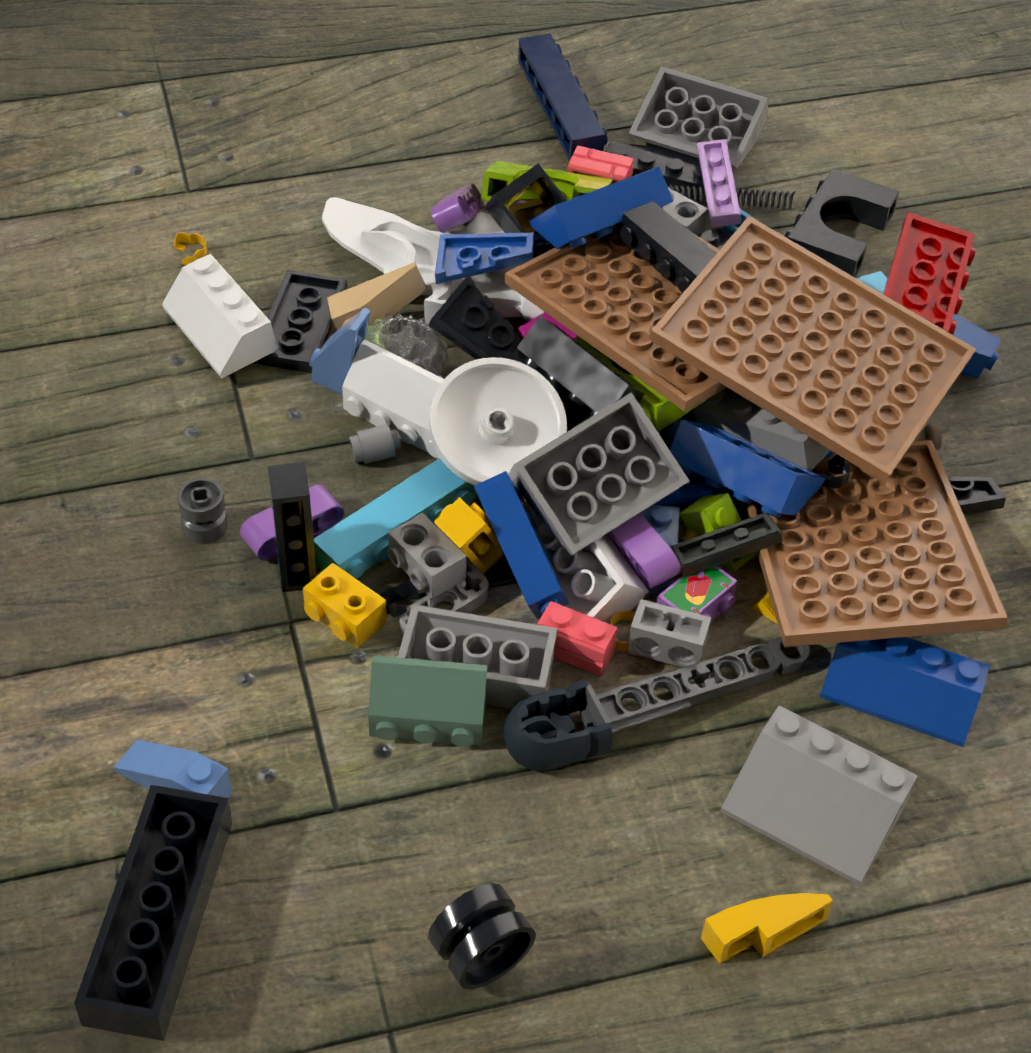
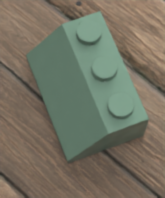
[368,656,487,747]

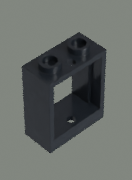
[484,163,568,259]

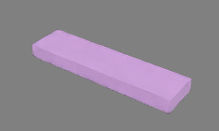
[697,139,741,228]

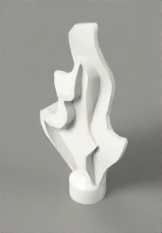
[322,197,544,328]

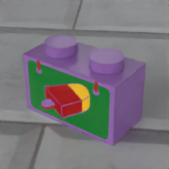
[657,565,737,626]

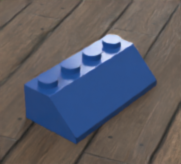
[529,167,673,250]
[670,420,825,518]
[820,637,991,747]

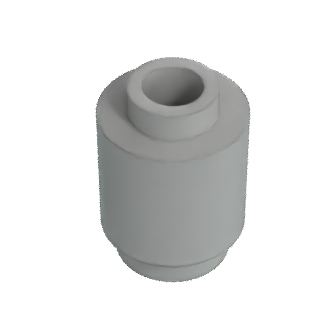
[349,424,401,464]

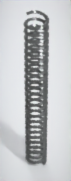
[668,185,796,208]

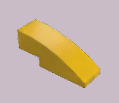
[701,893,833,964]

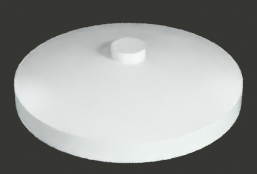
[429,357,567,487]

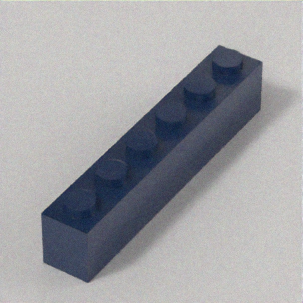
[518,33,608,161]

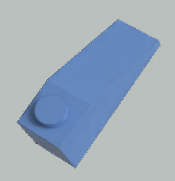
[309,307,371,395]
[114,740,232,798]

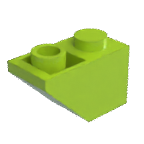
[679,493,757,572]

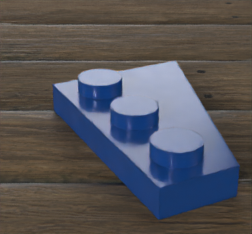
[435,232,534,284]

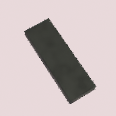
[670,512,783,577]

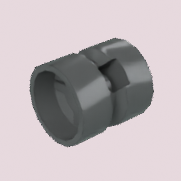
[177,478,228,544]

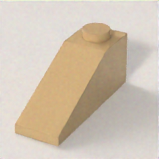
[327,262,427,333]

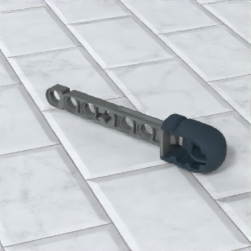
[503,637,810,771]

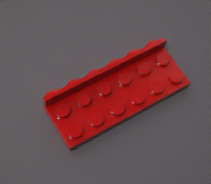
[883,212,976,335]

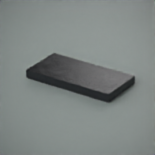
[253,270,348,373]

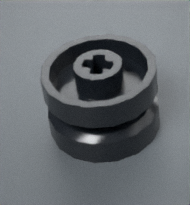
[428,883,536,990]

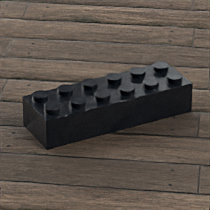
[74,785,232,1041]

